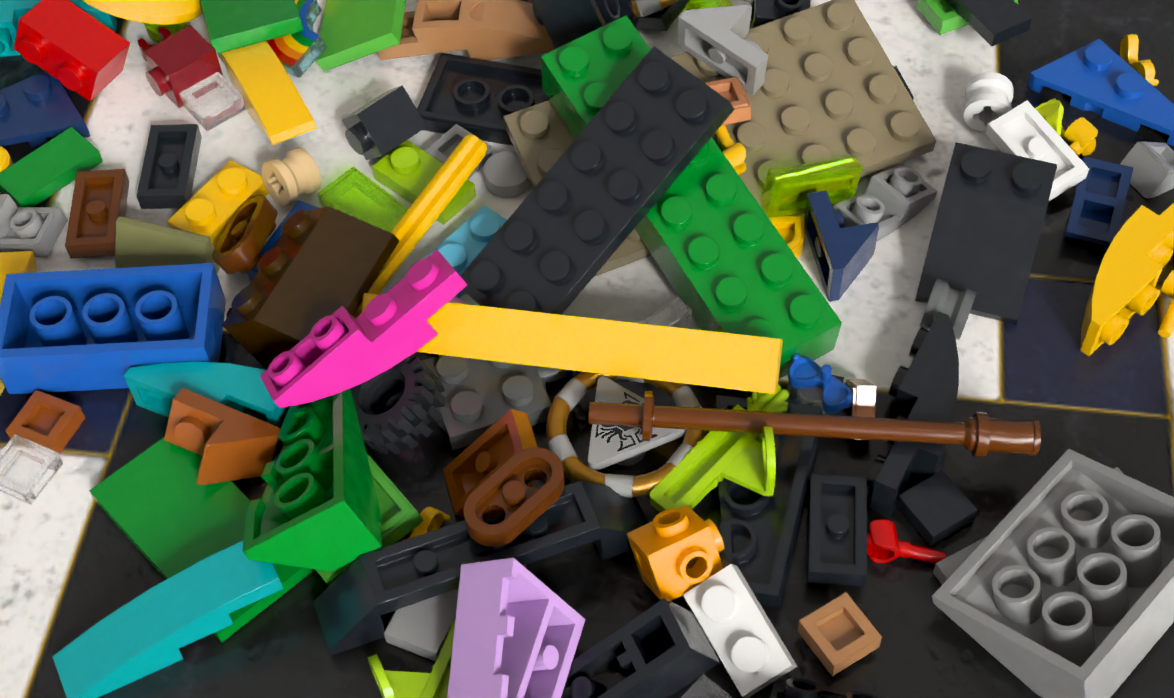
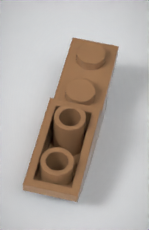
[378,0,553,60]

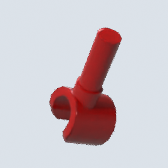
[867,519,946,564]

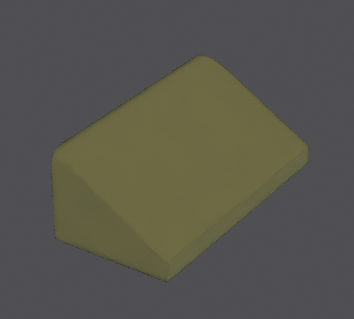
[115,216,220,273]

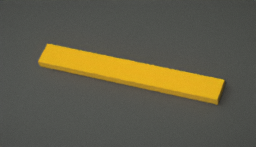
[362,293,783,394]

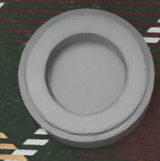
[483,151,531,198]

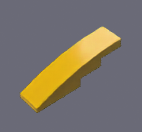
[217,41,317,145]

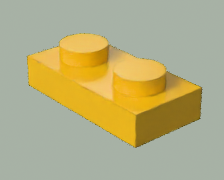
[167,160,269,248]

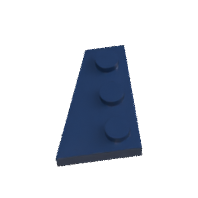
[0,71,91,148]

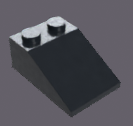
[915,142,1057,325]

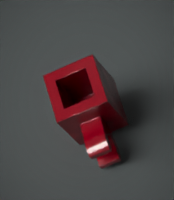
[137,25,225,108]

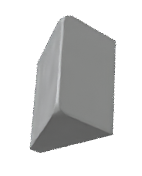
[1120,141,1174,199]

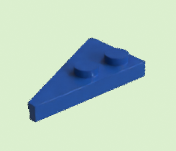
[1027,39,1174,146]

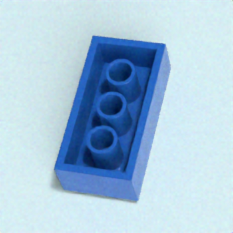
[0,263,226,395]

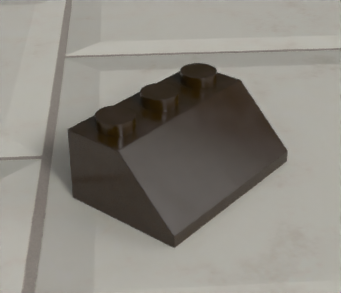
[222,206,399,366]

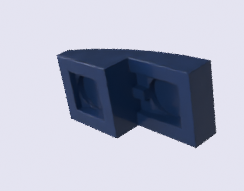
[1064,156,1133,247]

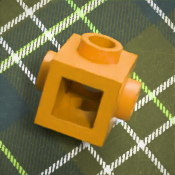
[626,505,724,601]

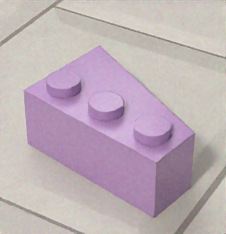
[447,558,586,698]

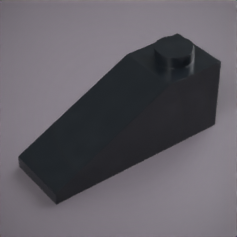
[561,598,720,698]

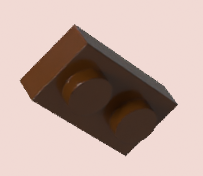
[65,169,130,259]

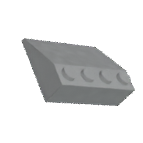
[932,449,1174,698]

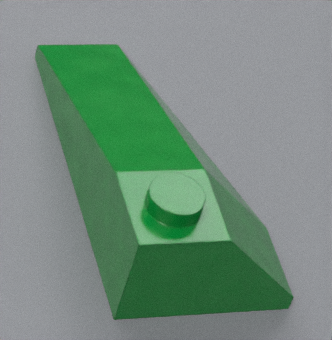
[243,388,382,572]

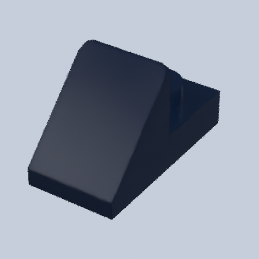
[804,190,879,302]

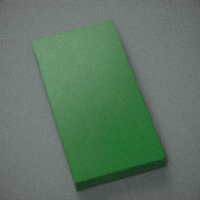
[89,437,313,643]

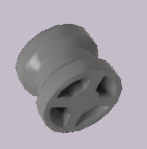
[920,278,977,340]

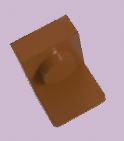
[164,388,281,485]
[443,409,537,516]

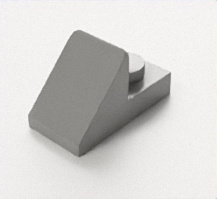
[677,4,768,95]

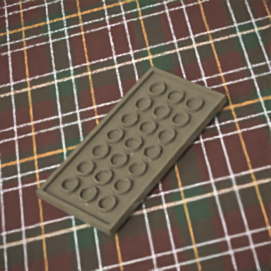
[503,0,937,277]

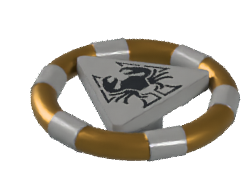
[546,372,705,498]

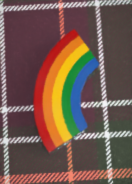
[267,0,326,78]

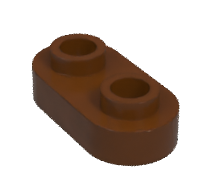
[212,195,278,274]
[463,447,565,547]

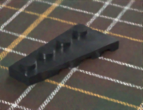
[716,395,823,607]

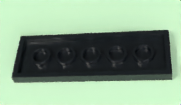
[461,46,735,315]

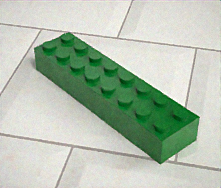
[540,15,842,397]

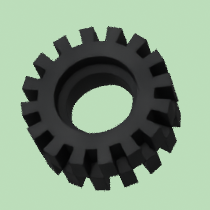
[351,354,446,454]

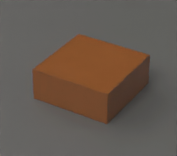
[5,390,85,459]

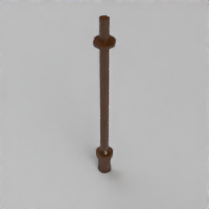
[589,391,1041,457]

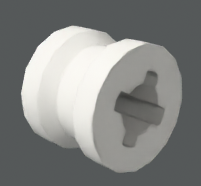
[963,72,1014,132]

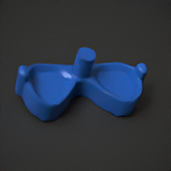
[788,353,853,413]

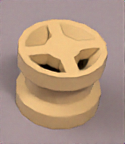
[261,147,322,207]

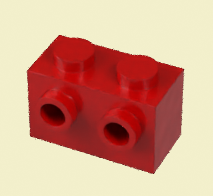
[14,0,130,101]

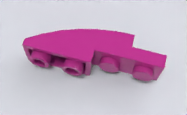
[260,249,467,408]

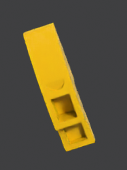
[1080,203,1174,357]

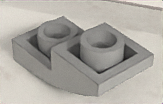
[833,164,938,242]
[0,194,68,257]

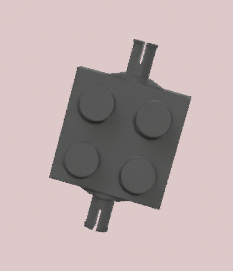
[422,355,575,451]

